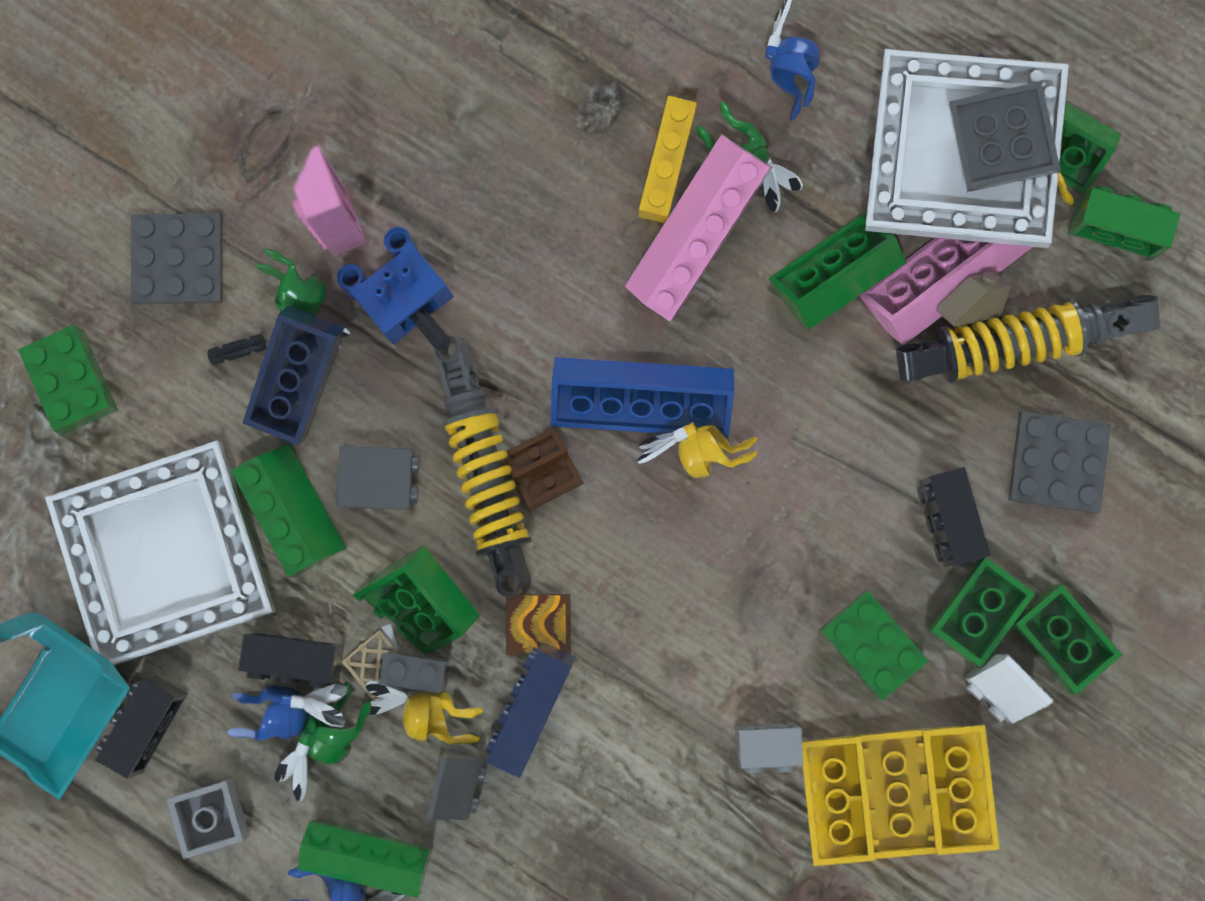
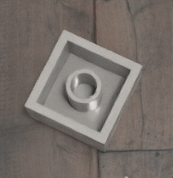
[735,724,803,774]
[167,778,250,859]

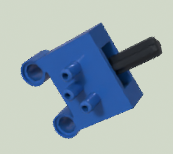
[337,227,454,351]

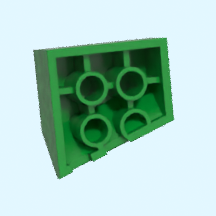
[352,546,480,655]

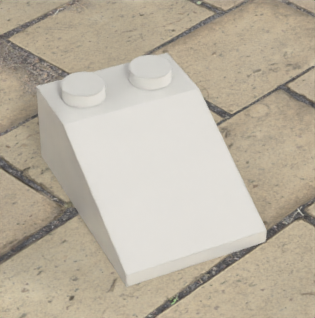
[964,653,1053,724]

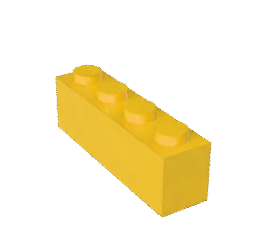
[638,95,697,224]

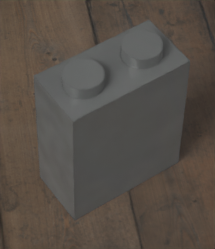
[337,446,420,510]
[379,651,450,693]

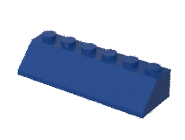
[551,357,734,438]

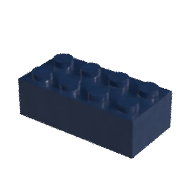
[242,306,345,446]
[485,642,576,778]

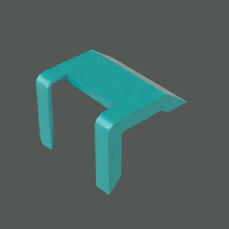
[0,612,130,801]

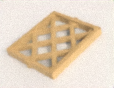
[341,630,398,700]

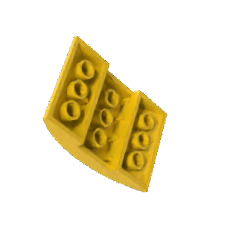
[802,725,1000,866]

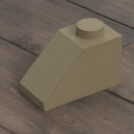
[936,271,1011,327]

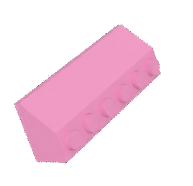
[625,134,772,321]
[292,145,366,256]
[859,238,1032,345]

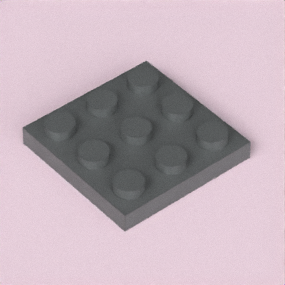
[949,81,1061,192]
[131,213,223,304]
[1008,411,1111,513]

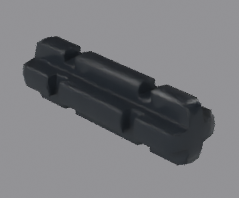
[207,334,266,365]

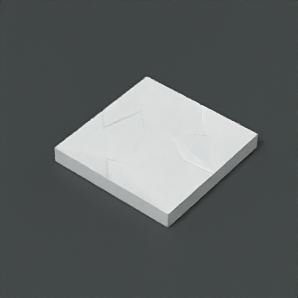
[865,49,1069,248]
[45,440,276,666]

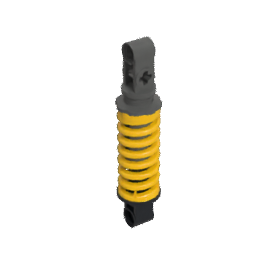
[896,295,1160,383]
[434,335,532,597]

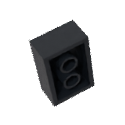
[917,467,991,567]
[238,633,344,688]
[95,676,188,779]

